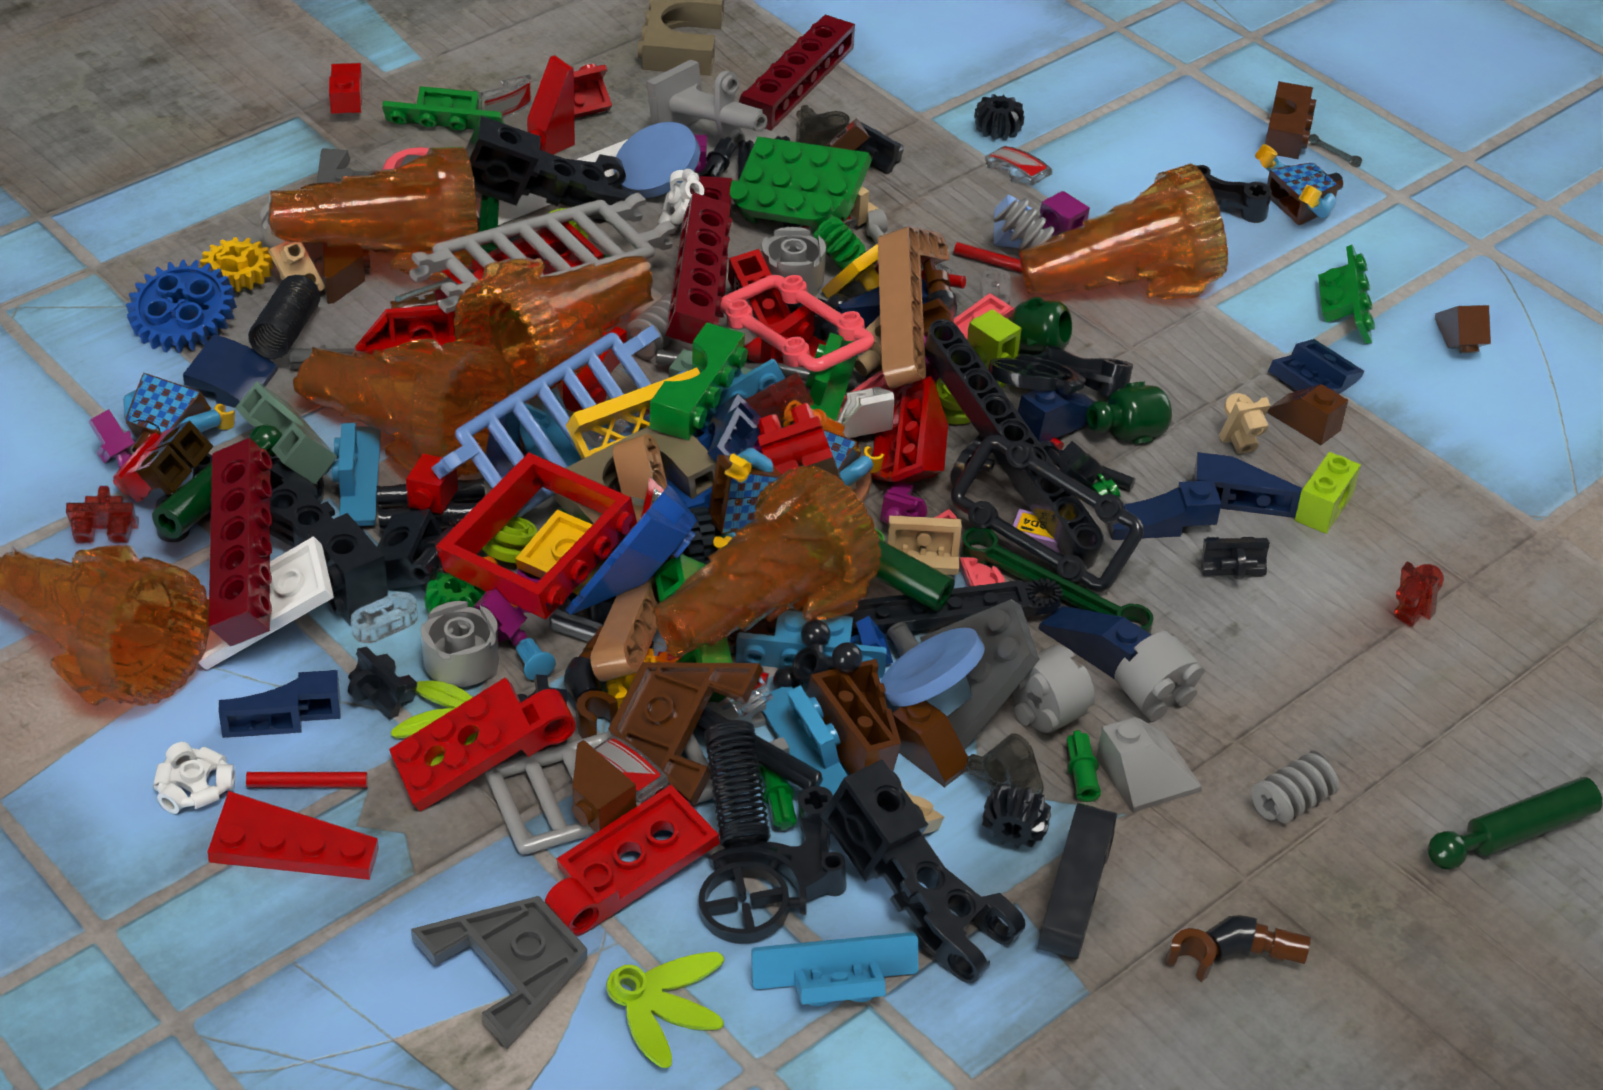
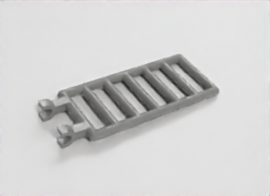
[485,694,789,855]

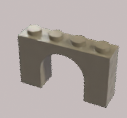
[638,0,724,76]
[555,426,716,538]

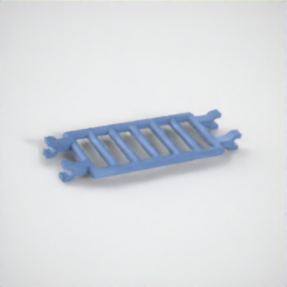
[431,325,685,518]

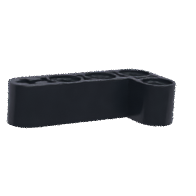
[1038,803,1117,959]

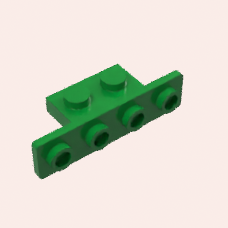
[382,86,504,130]
[1318,244,1375,344]
[805,332,858,421]

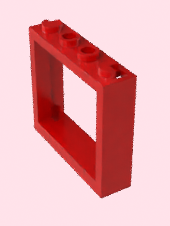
[436,452,637,620]

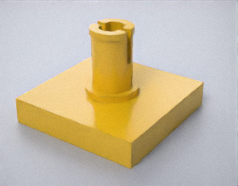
[821,244,879,299]
[515,510,619,595]

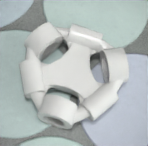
[658,169,704,231]
[153,742,235,814]

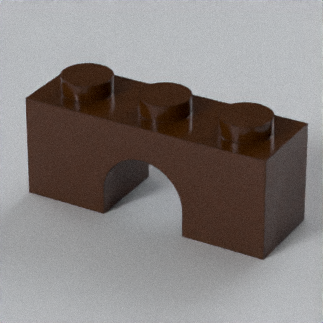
[1265,81,1317,159]

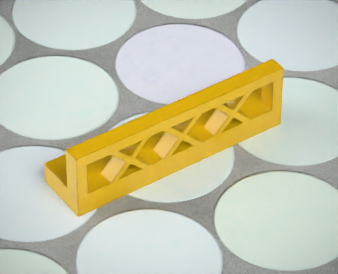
[566,368,708,459]

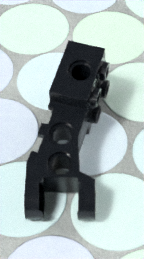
[457,116,637,219]
[270,463,389,626]
[821,759,1026,983]

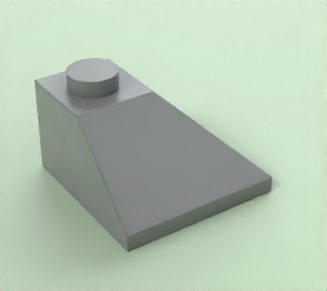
[1096,717,1202,812]

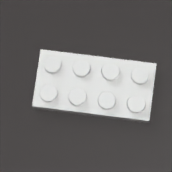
[188,536,334,670]

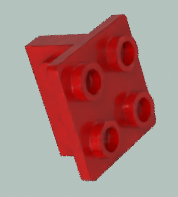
[574,63,612,118]
[744,305,826,381]

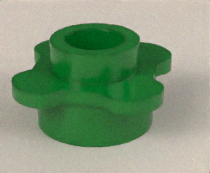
[1090,473,1121,498]

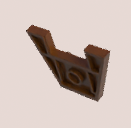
[608,662,763,806]

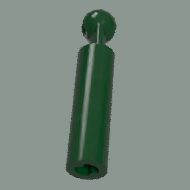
[152,424,282,539]
[788,503,955,611]
[1428,777,1602,869]

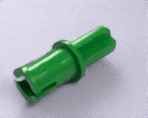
[1066,730,1101,802]
[760,765,797,831]

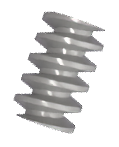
[993,198,1063,264]
[625,293,675,360]
[1251,750,1339,823]

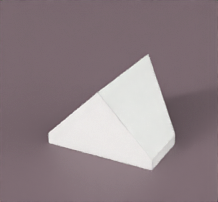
[837,387,894,438]

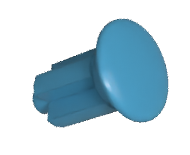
[516,638,556,681]

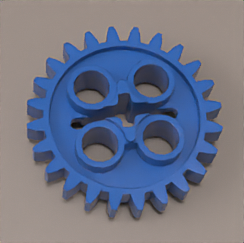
[126,260,237,353]

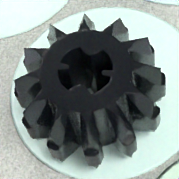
[974,94,1025,140]
[982,782,1051,849]

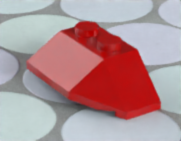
[355,305,492,377]
[872,376,948,483]

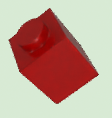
[406,453,458,514]

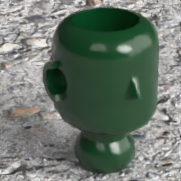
[1008,297,1072,353]
[1086,381,1172,444]

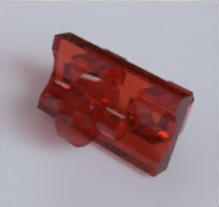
[745,372,814,429]
[66,486,139,543]
[1394,561,1444,627]

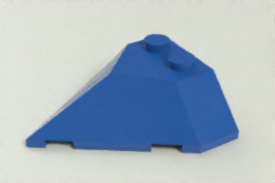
[565,485,697,615]

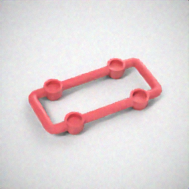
[719,275,875,372]

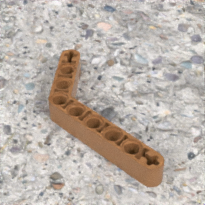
[878,226,949,389]
[590,434,683,682]

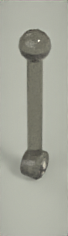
[1308,134,1362,167]

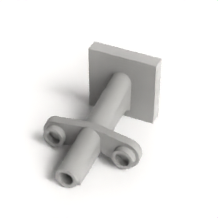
[646,60,767,149]

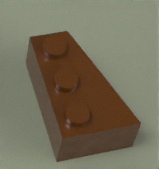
[806,659,901,774]

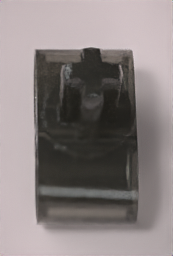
[795,105,850,146]
[964,733,1044,794]

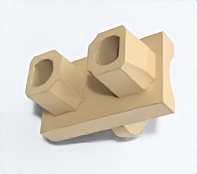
[268,236,326,302]
[1219,393,1271,454]

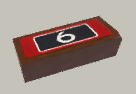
[826,118,869,150]

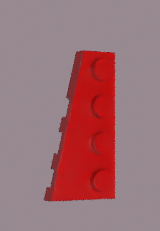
[207,791,379,880]

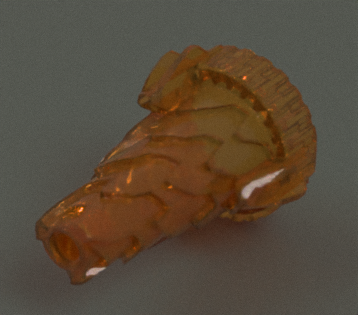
[269,147,477,281]
[1019,163,1228,299]
[454,256,654,402]
[293,339,514,477]
[652,465,881,658]
[0,545,210,706]

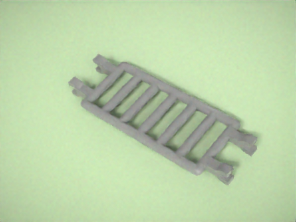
[409,193,676,313]

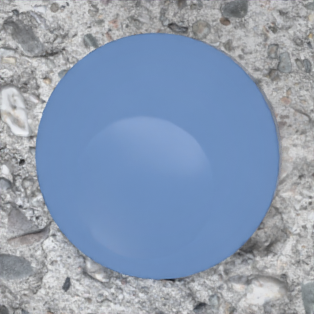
[614,122,700,198]
[880,628,985,707]

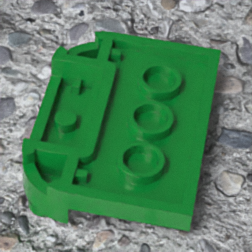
[730,136,872,233]

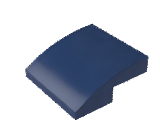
[183,334,278,408]
[1268,339,1364,394]

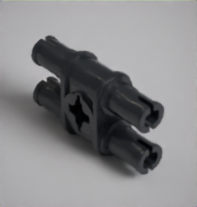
[376,478,485,532]

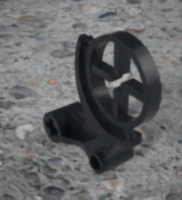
[1127,165,1271,248]
[988,345,1133,397]
[699,786,847,943]

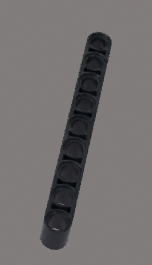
[925,319,1104,569]

